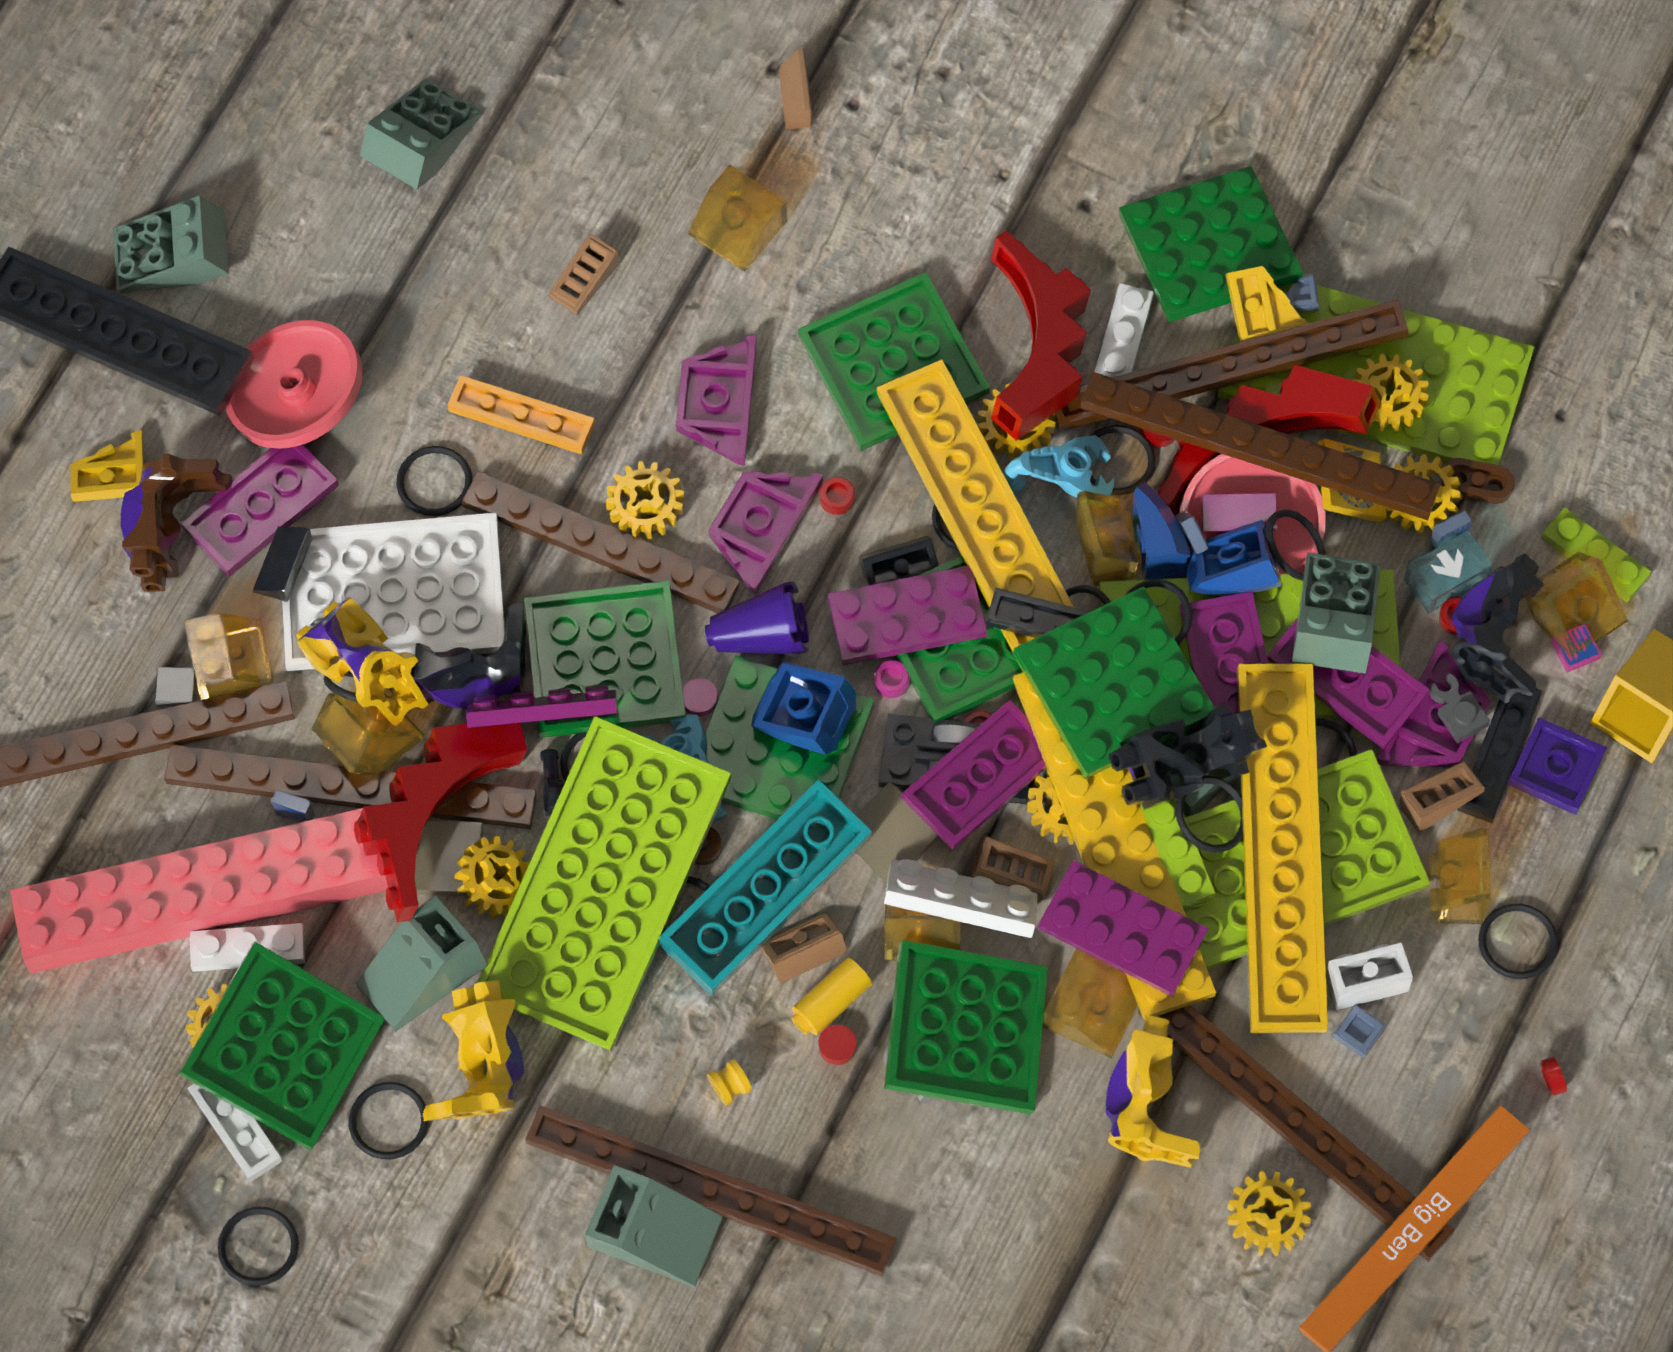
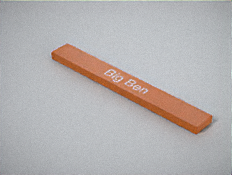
[1299,1105,1530,1352]

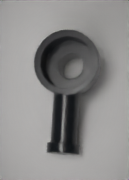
[540,749,565,816]

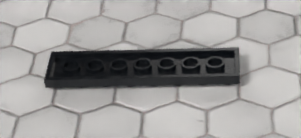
[0,246,255,416]

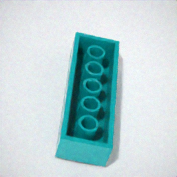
[659,779,872,997]

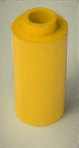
[791,957,872,1036]

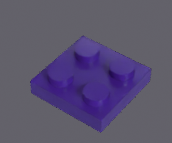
[1508,717,1607,815]

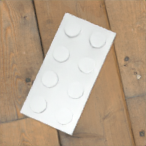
[884,859,1037,938]

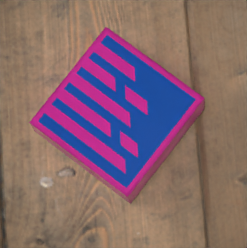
[1551,624,1602,673]

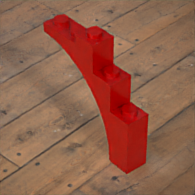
[990,231,1091,441]
[1158,365,1381,516]
[354,723,527,922]

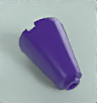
[705,581,809,654]

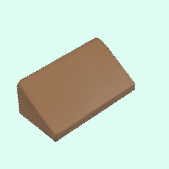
[779,49,813,129]
[761,912,847,983]

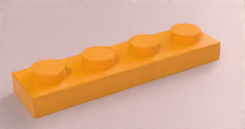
[447,375,595,455]

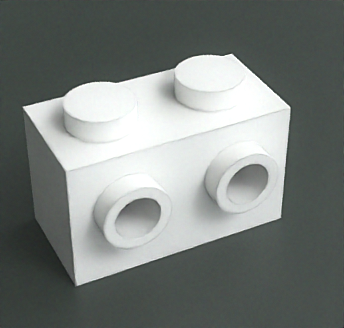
[1326,942,1413,1010]

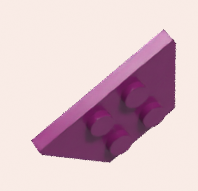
[676,334,757,466]
[708,472,823,594]
[1377,641,1492,767]

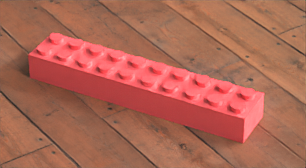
[10,808,388,974]

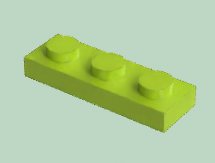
[1541,507,1652,603]
[1140,799,1216,909]

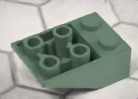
[360,78,483,189]
[113,195,229,293]
[1292,552,1380,674]
[356,896,488,1032]
[585,1165,723,1287]

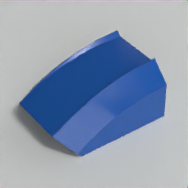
[1131,482,1191,580]
[1186,519,1283,595]
[751,662,856,755]

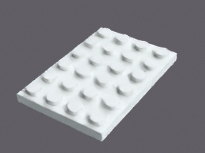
[282,513,505,671]

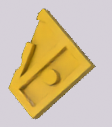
[1225,266,1308,342]
[70,430,145,502]

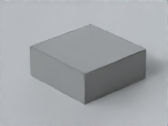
[155,667,197,707]

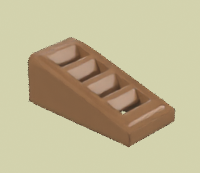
[548,234,619,315]
[1400,761,1485,832]
[970,836,1055,897]

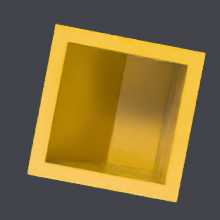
[1590,629,1673,763]

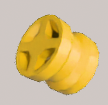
[707,1058,752,1106]

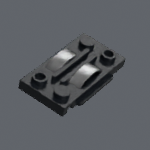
[879,713,1029,804]

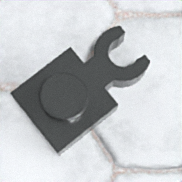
[1429,674,1490,744]

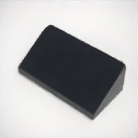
[253,526,312,602]
[859,536,939,586]

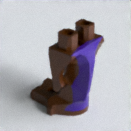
[120,454,233,592]

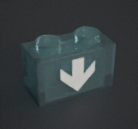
[1404,531,1493,614]

